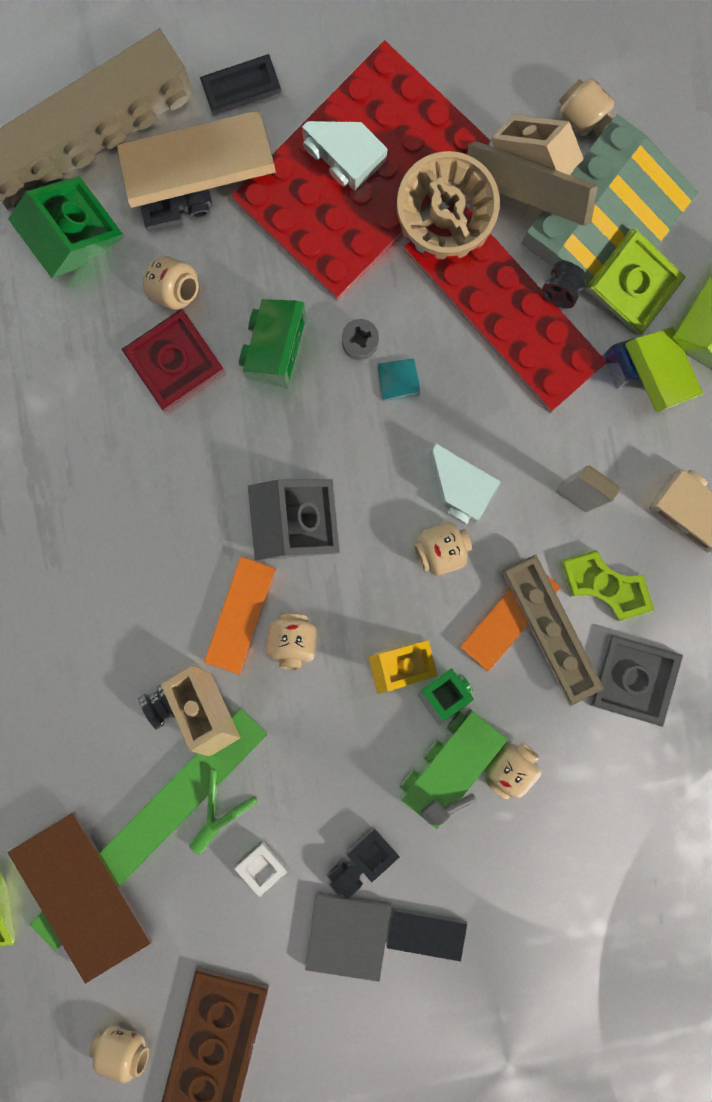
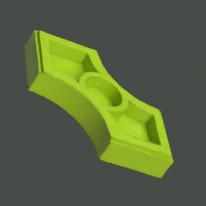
[560,550,655,621]

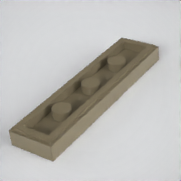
[467,141,598,226]
[556,465,621,512]
[501,554,604,706]

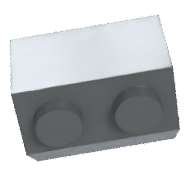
[248,479,340,560]

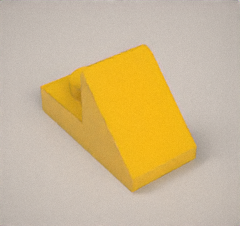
[368,640,438,694]

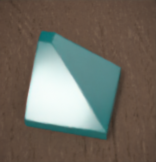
[377,358,420,401]

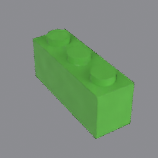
[400,708,508,829]

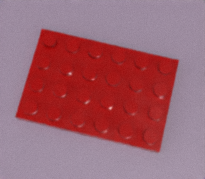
[231,40,491,301]

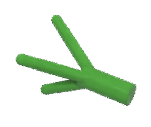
[189,769,258,854]

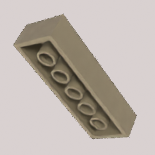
[0,28,193,210]

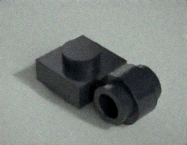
[140,189,213,231]
[326,827,400,899]

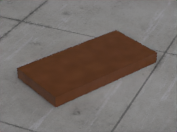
[7,811,152,984]
[162,967,269,1102]

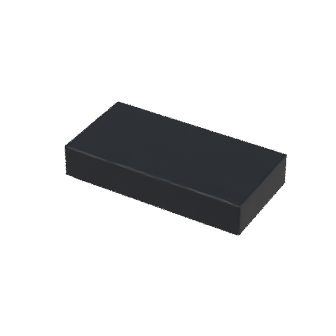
[200,54,282,115]
[386,908,467,962]

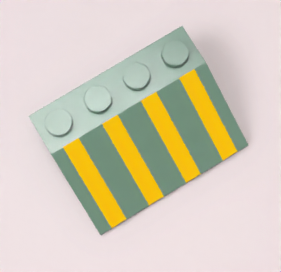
[521,114,698,308]

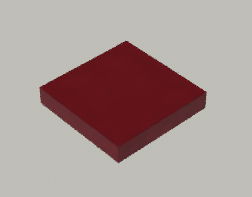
[121,309,225,412]

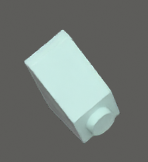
[431,443,501,524]

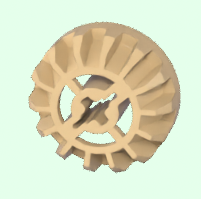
[396,151,500,259]

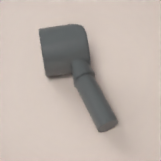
[421,793,476,825]

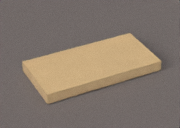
[117,110,276,208]

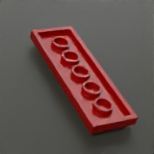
[404,205,607,413]

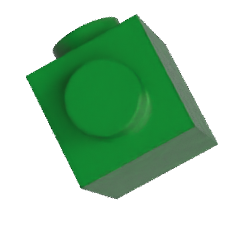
[418,668,474,725]

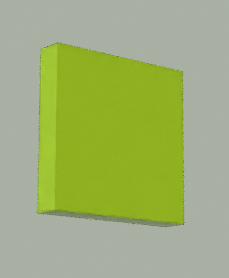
[585,229,686,335]
[625,327,704,412]

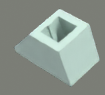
[302,121,388,191]

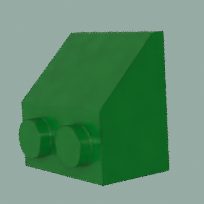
[8,176,123,278]
[239,299,307,389]

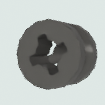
[342,319,379,361]

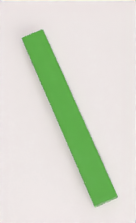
[29,708,268,951]

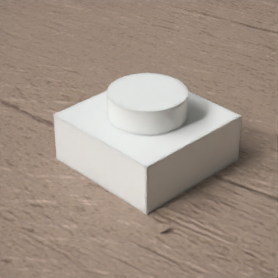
[234,842,288,898]

